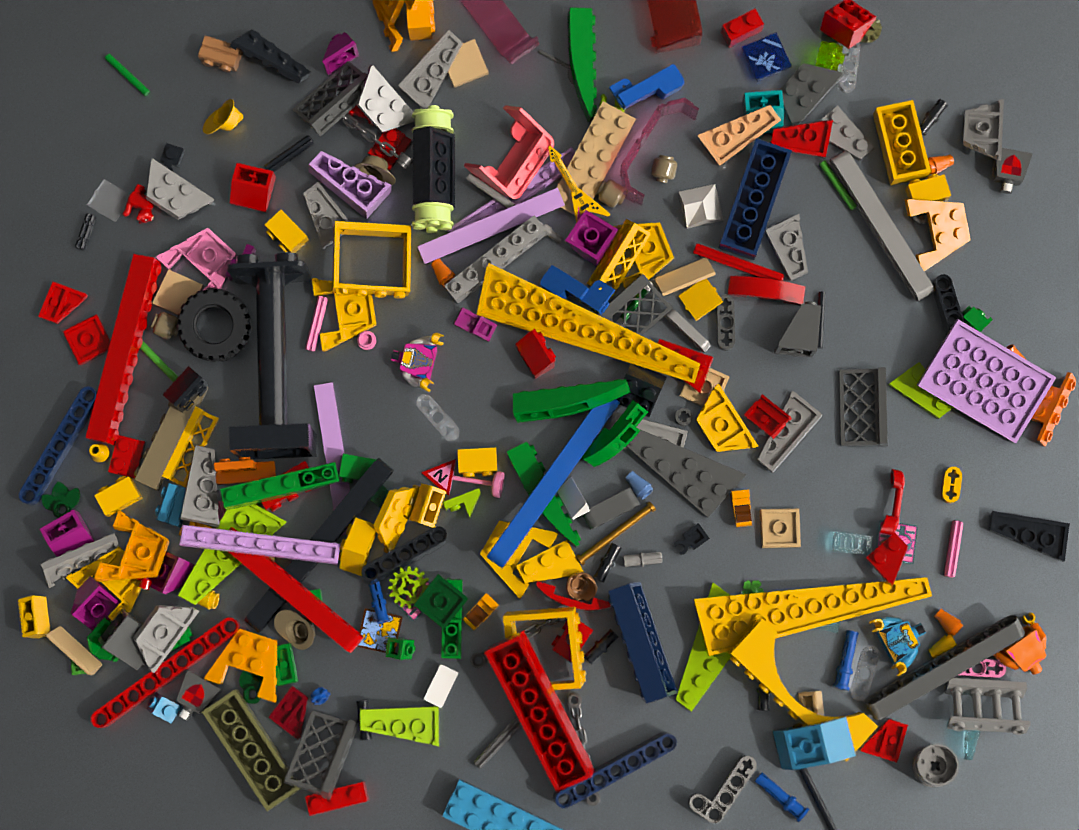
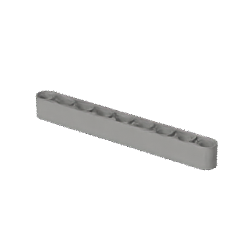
[829,150,935,301]

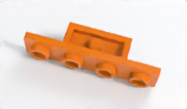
[1031,372,1076,447]
[214,457,276,485]

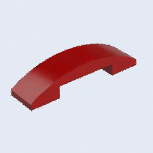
[727,276,805,306]
[536,581,611,611]

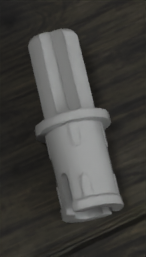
[623,552,662,567]

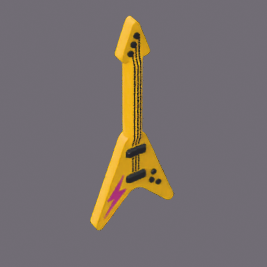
[548,146,610,223]

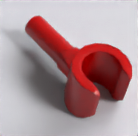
[136,578,152,590]

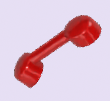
[879,469,905,535]

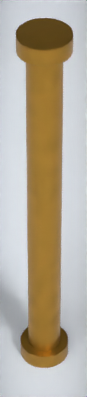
[576,501,656,566]

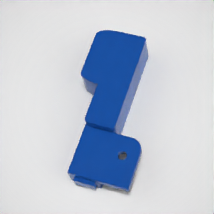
[609,64,685,110]
[540,265,615,315]

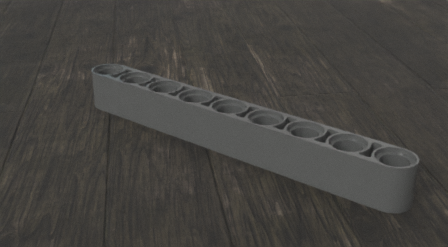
[865,615,1025,720]

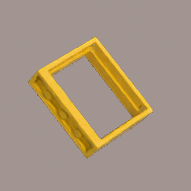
[332,221,411,299]
[503,607,586,690]

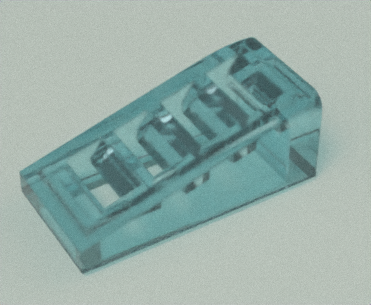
[832,531,872,555]
[964,730,981,760]

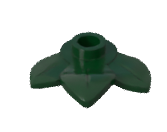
[42,481,80,518]
[239,671,278,704]

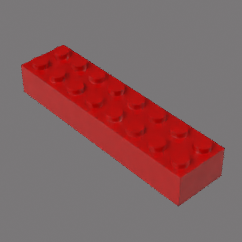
[485,630,595,793]

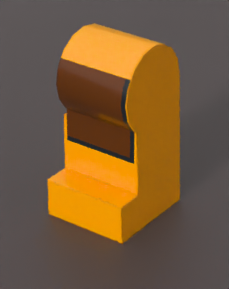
[730,489,752,527]
[463,593,499,631]

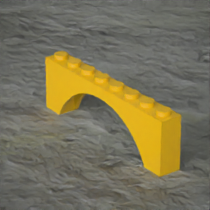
[728,618,878,762]

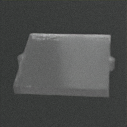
[87,179,129,222]

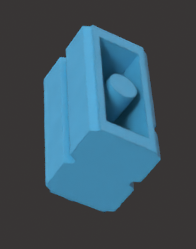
[155,483,186,528]

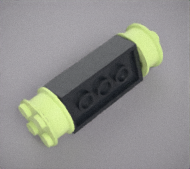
[412,105,455,233]

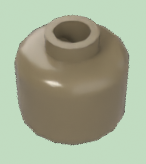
[651,155,677,183]
[597,180,626,208]
[151,312,178,339]

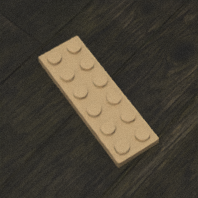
[557,101,636,215]

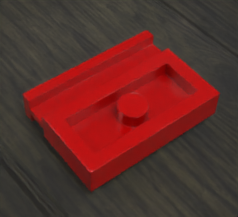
[368,128,413,171]
[744,394,792,439]
[108,435,146,479]

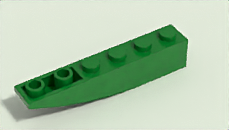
[567,8,597,122]
[513,379,630,423]
[507,442,581,548]
[220,462,340,510]

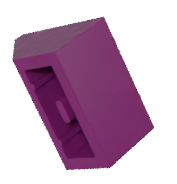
[40,510,95,557]

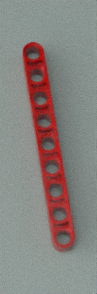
[228,527,364,653]
[91,617,240,728]

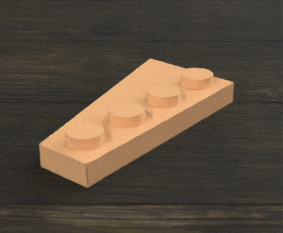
[697,105,781,165]

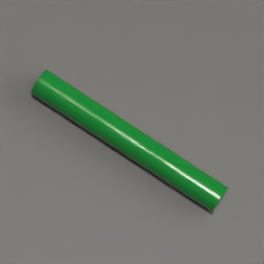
[105,53,150,96]

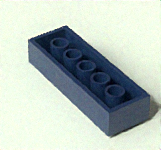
[718,138,792,260]
[608,582,678,704]

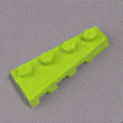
[359,706,439,746]

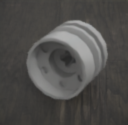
[912,744,959,788]

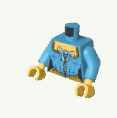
[869,617,926,676]

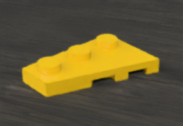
[515,540,584,584]

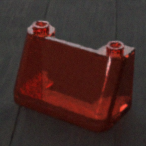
[647,0,703,53]

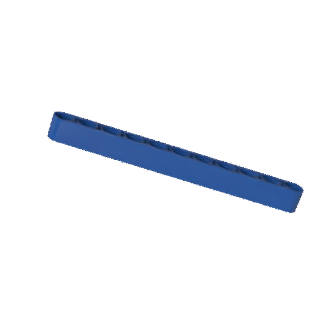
[486,399,620,568]

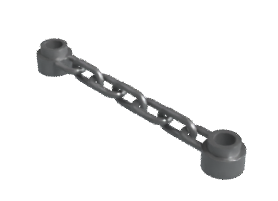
[342,114,413,169]
[566,692,600,806]

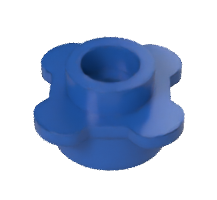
[310,687,330,705]

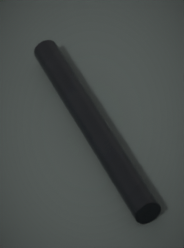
[799,768,838,830]

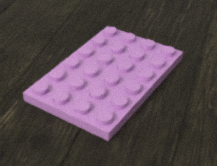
[917,319,1056,443]

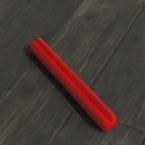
[693,243,784,281]

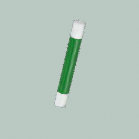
[616,281,654,324]

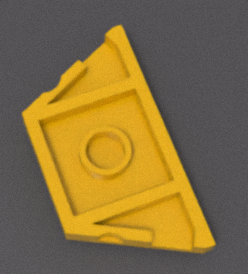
[695,384,758,452]
[373,485,420,553]

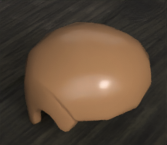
[566,572,597,602]

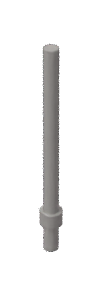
[466,173,563,244]

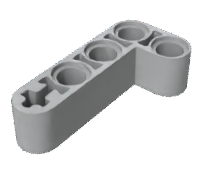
[688,756,756,823]

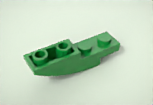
[581,400,648,467]
[441,579,463,659]

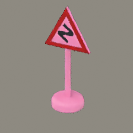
[421,459,505,498]

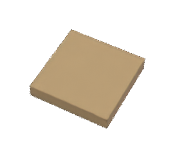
[448,39,489,88]
[152,269,204,315]
[679,368,729,407]
[760,509,801,548]

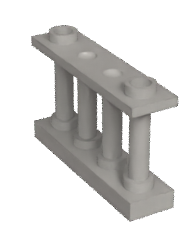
[945,678,1030,735]

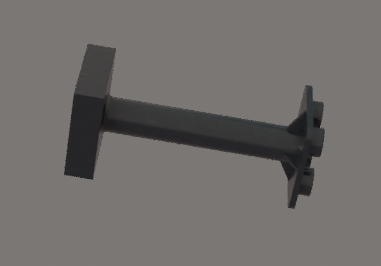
[227,252,317,460]

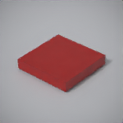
[62,314,111,366]

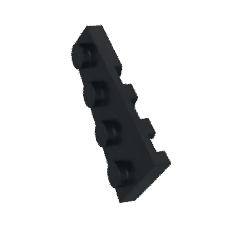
[230,29,311,84]
[989,511,1070,562]

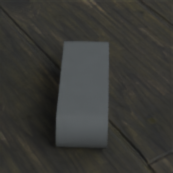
[583,488,640,530]

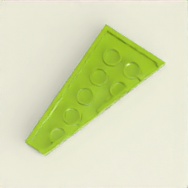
[178,504,287,605]
[675,583,731,712]

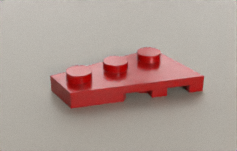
[770,119,833,157]
[658,339,713,394]

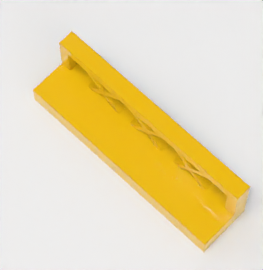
[587,219,651,299]
[162,406,219,488]

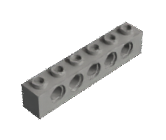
[444,215,548,304]

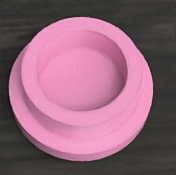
[357,331,376,350]

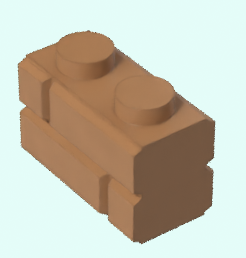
[198,36,243,73]

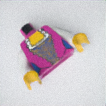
[391,333,444,392]

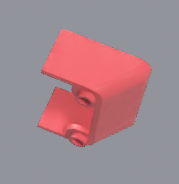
[464,105,554,199]

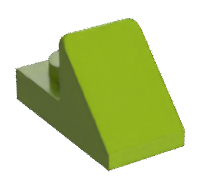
[443,488,481,518]

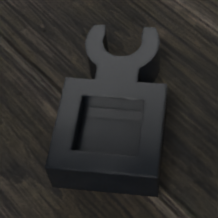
[160,143,185,172]
[674,523,710,555]

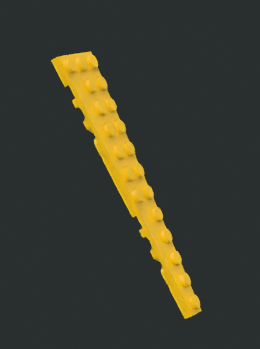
[477,263,700,383]
[693,577,932,656]

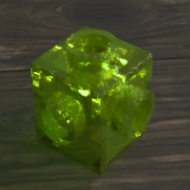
[815,41,845,71]

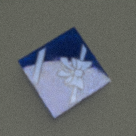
[742,32,792,82]

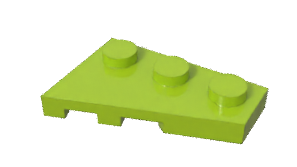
[888,362,954,419]

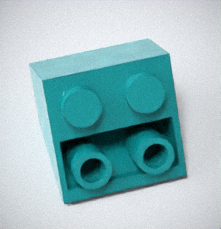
[742,90,784,134]

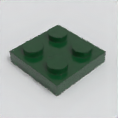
[414,574,469,629]

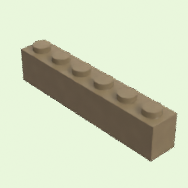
[134,387,208,491]

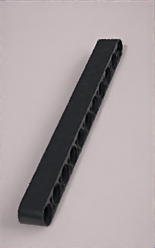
[244,458,394,633]

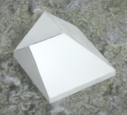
[678,184,724,228]

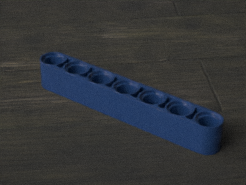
[19,386,97,506]
[553,732,677,809]

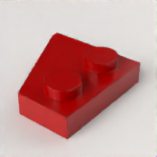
[38,282,88,324]
[866,533,908,586]
[860,719,908,763]

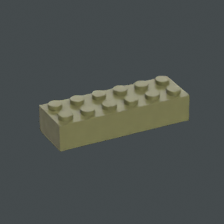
[202,689,301,811]

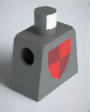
[993,148,1032,194]
[176,671,223,720]

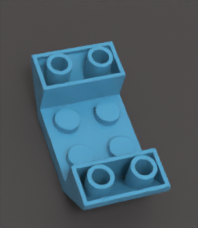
[773,717,856,770]

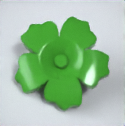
[741,580,764,594]

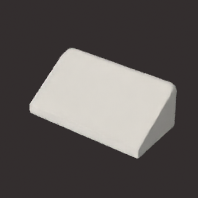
[557,477,590,519]
[423,664,458,708]

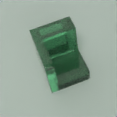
[371,486,389,509]

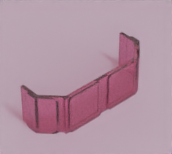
[460,0,539,64]
[620,98,699,206]

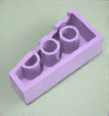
[309,151,391,219]

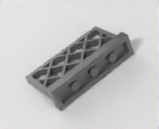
[293,61,367,137]
[597,274,673,336]
[839,367,888,446]
[284,710,357,800]

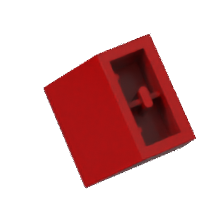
[820,0,877,49]
[230,163,276,213]
[515,329,556,379]

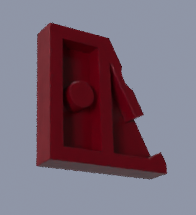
[269,686,309,740]

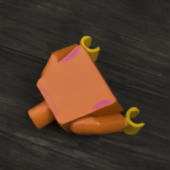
[993,612,1046,675]

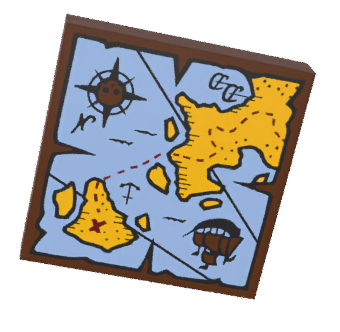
[357,608,403,653]

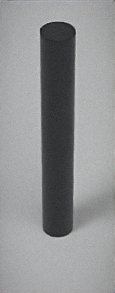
[817,291,826,349]

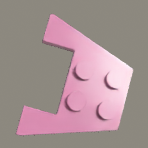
[156,228,237,308]

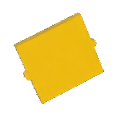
[679,279,723,321]

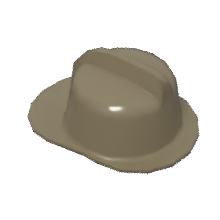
[354,155,396,185]
[274,610,316,650]

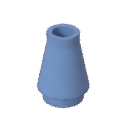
[625,471,653,500]

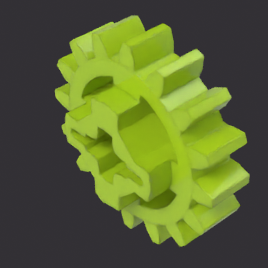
[388,566,429,609]

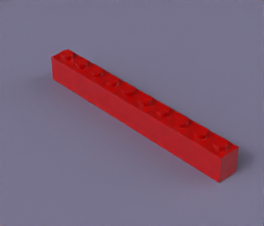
[85,254,161,445]

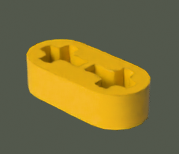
[941,467,962,504]

